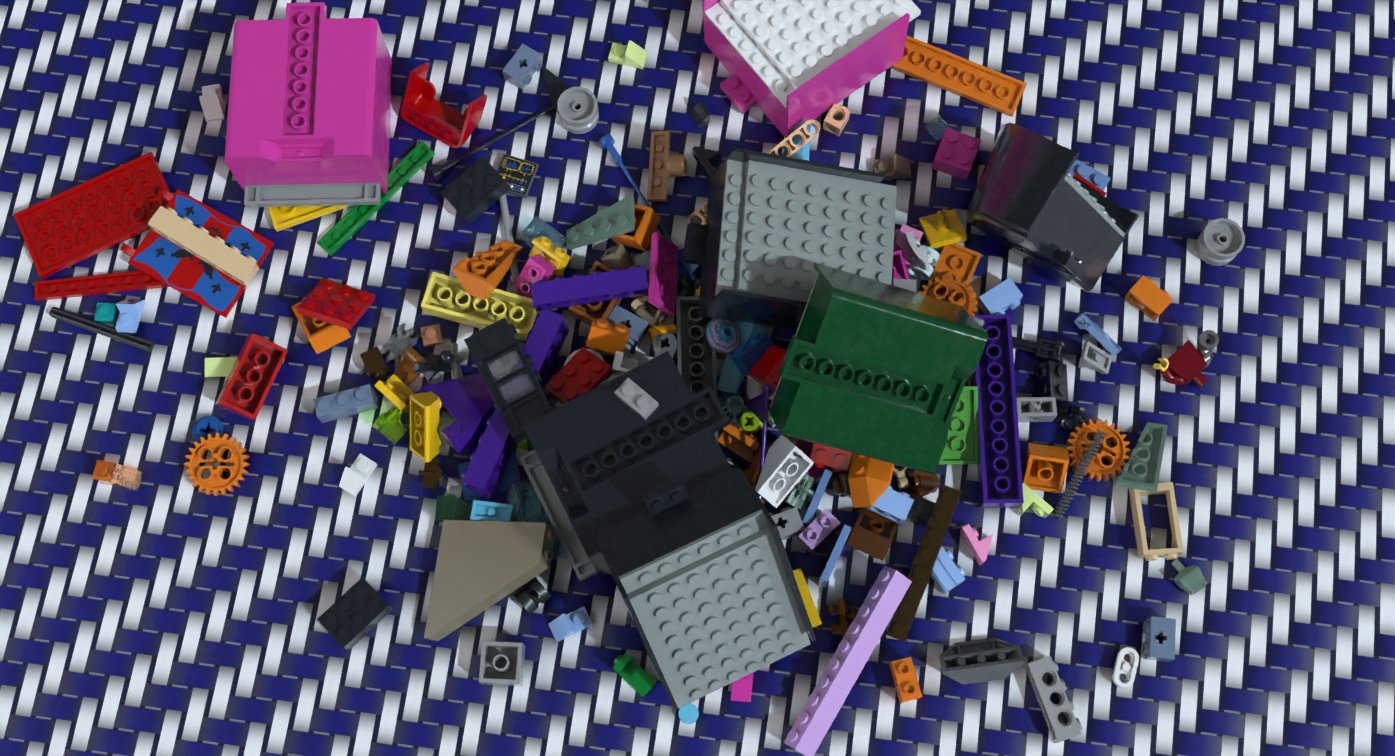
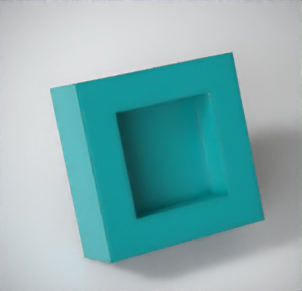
[94,303,118,324]

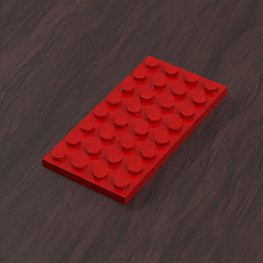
[14,152,171,279]

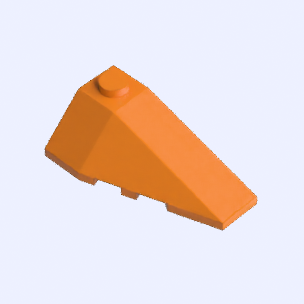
[453,240,522,300]

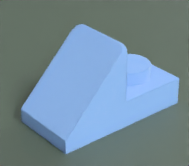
[548,606,593,642]

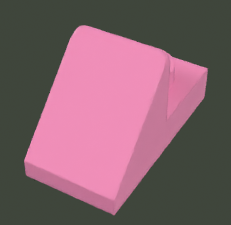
[960,524,993,566]

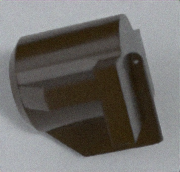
[418,459,445,491]
[831,472,851,497]

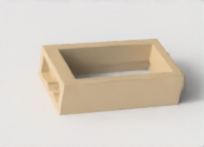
[1129,482,1183,561]

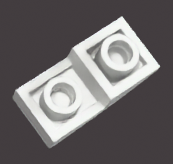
[906,231,933,271]

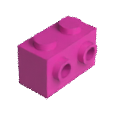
[513,254,556,299]

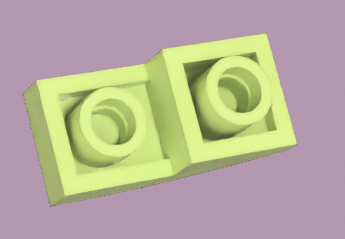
[205,357,237,377]

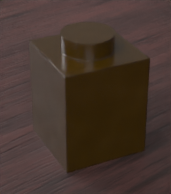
[360,347,390,379]

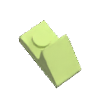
[608,40,648,69]
[1019,483,1054,518]

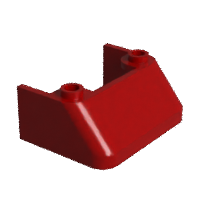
[401,62,487,148]

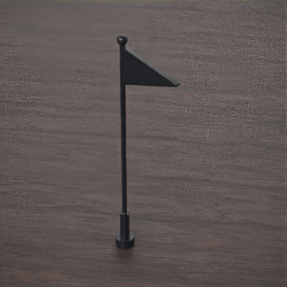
[429,65,571,181]

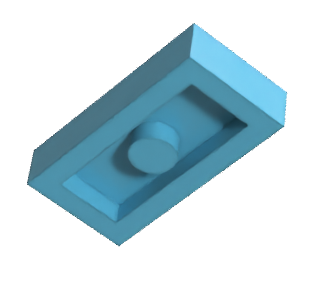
[470,500,513,522]

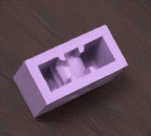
[797,509,840,554]

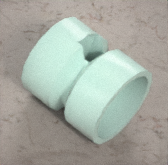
[907,245,940,281]

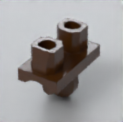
[829,598,857,636]

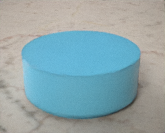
[678,703,699,724]

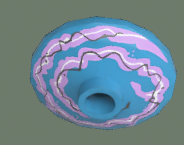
[706,318,741,354]

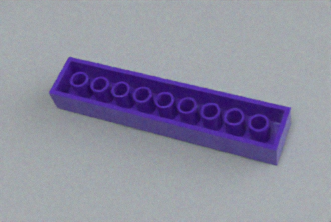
[462,308,570,501]
[972,314,1024,508]

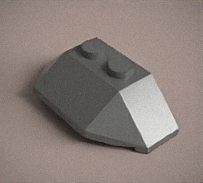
[939,638,1024,685]

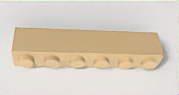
[147,206,259,287]

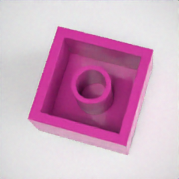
[932,128,981,180]

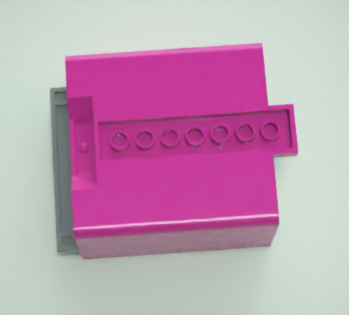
[224,2,392,207]

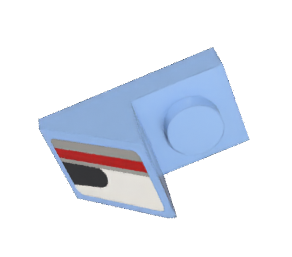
[115,299,145,333]

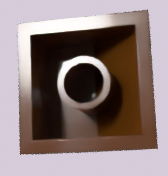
[846,507,898,561]

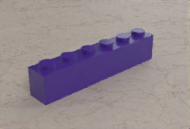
[531,265,648,311]

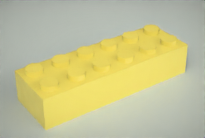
[421,272,541,341]

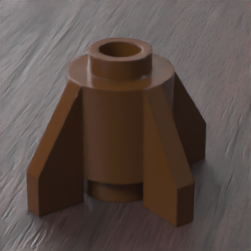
[905,470,940,499]

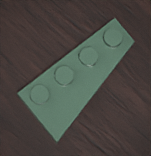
[566,195,635,250]
[1116,422,1168,492]

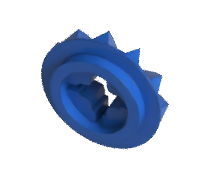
[192,416,224,443]

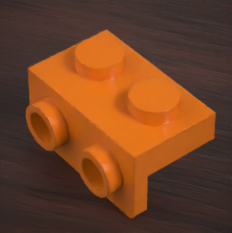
[718,423,760,462]

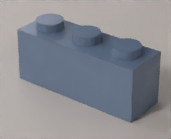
[313,384,378,423]

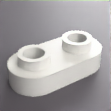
[1112,647,1139,688]

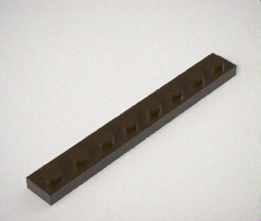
[886,484,962,642]

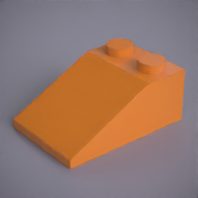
[291,301,351,354]

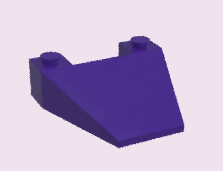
[408,373,503,455]

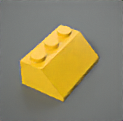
[410,392,442,463]

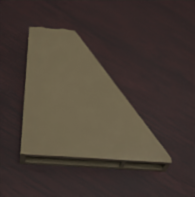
[424,520,556,641]

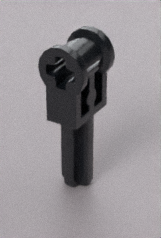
[1012,337,1066,363]

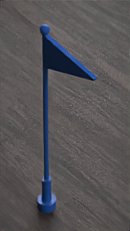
[599,134,700,282]

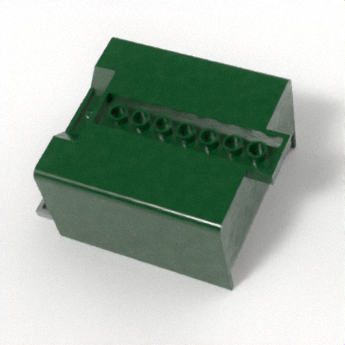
[768,263,988,474]

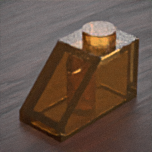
[92,460,143,491]

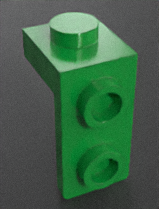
[613,652,656,697]

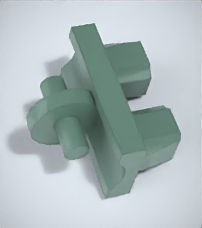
[784,473,816,511]

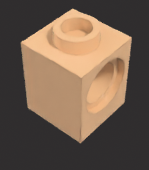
[823,103,850,137]

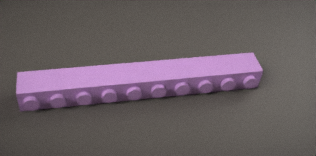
[784,566,912,756]

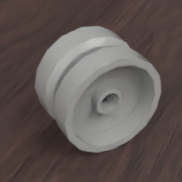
[557,87,599,134]
[1196,218,1245,266]

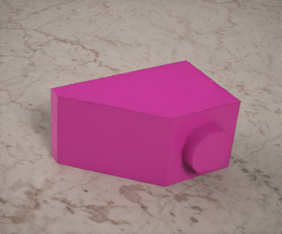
[731,673,753,702]

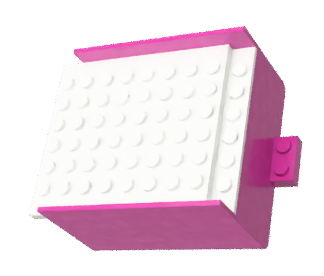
[702,0,921,138]

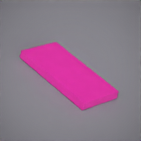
[648,232,679,316]

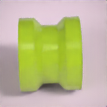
[740,412,763,432]

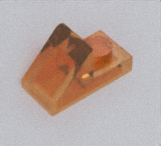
[393,346,424,387]

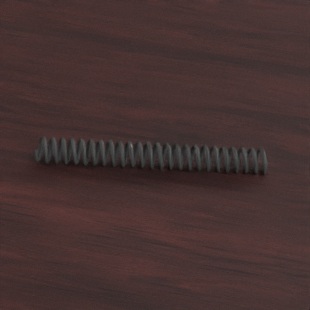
[1052,429,1106,519]

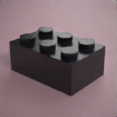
[441,156,511,225]
[317,577,393,651]

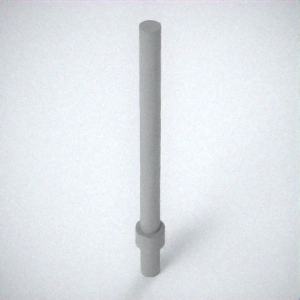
[499,194,523,296]

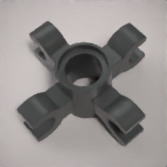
[381,323,418,367]

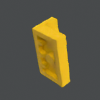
[529,236,571,277]
[375,374,415,413]

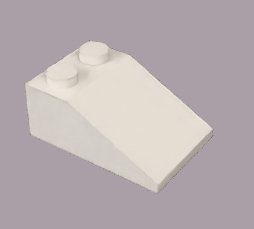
[755,435,814,508]

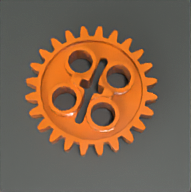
[918,275,978,317]
[1066,418,1131,482]
[184,433,250,496]

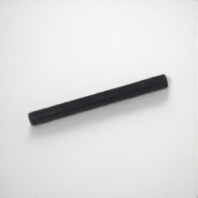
[49,307,155,352]

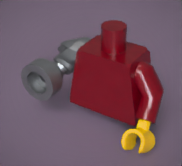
[1153,330,1219,388]

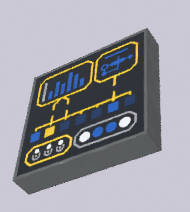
[497,154,539,199]

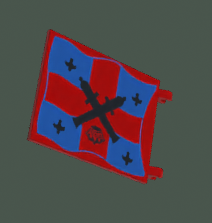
[121,189,274,318]

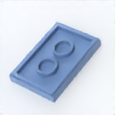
[818,524,851,588]

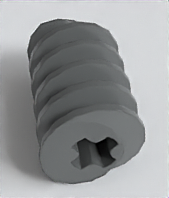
[653,333,677,361]

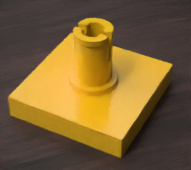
[919,209,967,249]

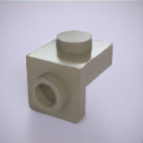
[636,303,668,326]

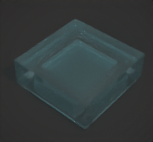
[925,115,951,141]

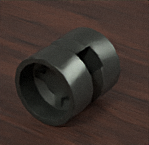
[514,577,551,614]

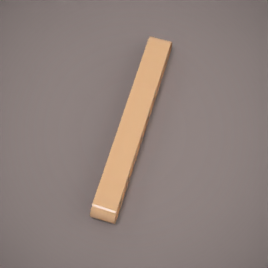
[687,119,820,225]

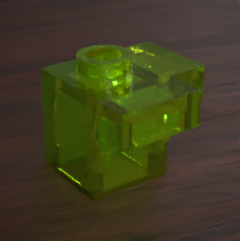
[371,405,408,444]

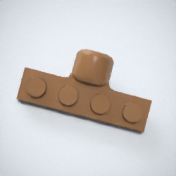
[647,131,687,202]

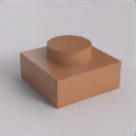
[421,324,444,348]

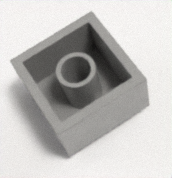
[479,641,525,686]

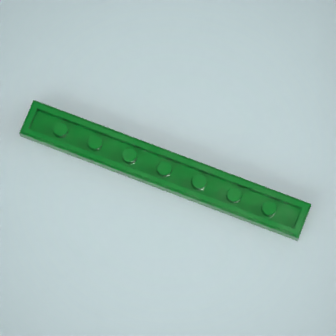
[317,141,435,256]

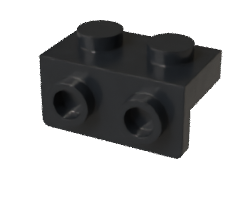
[1036,361,1068,403]

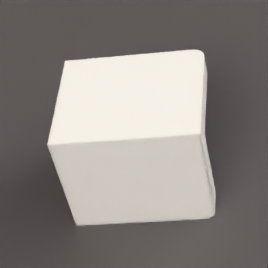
[612,351,639,374]

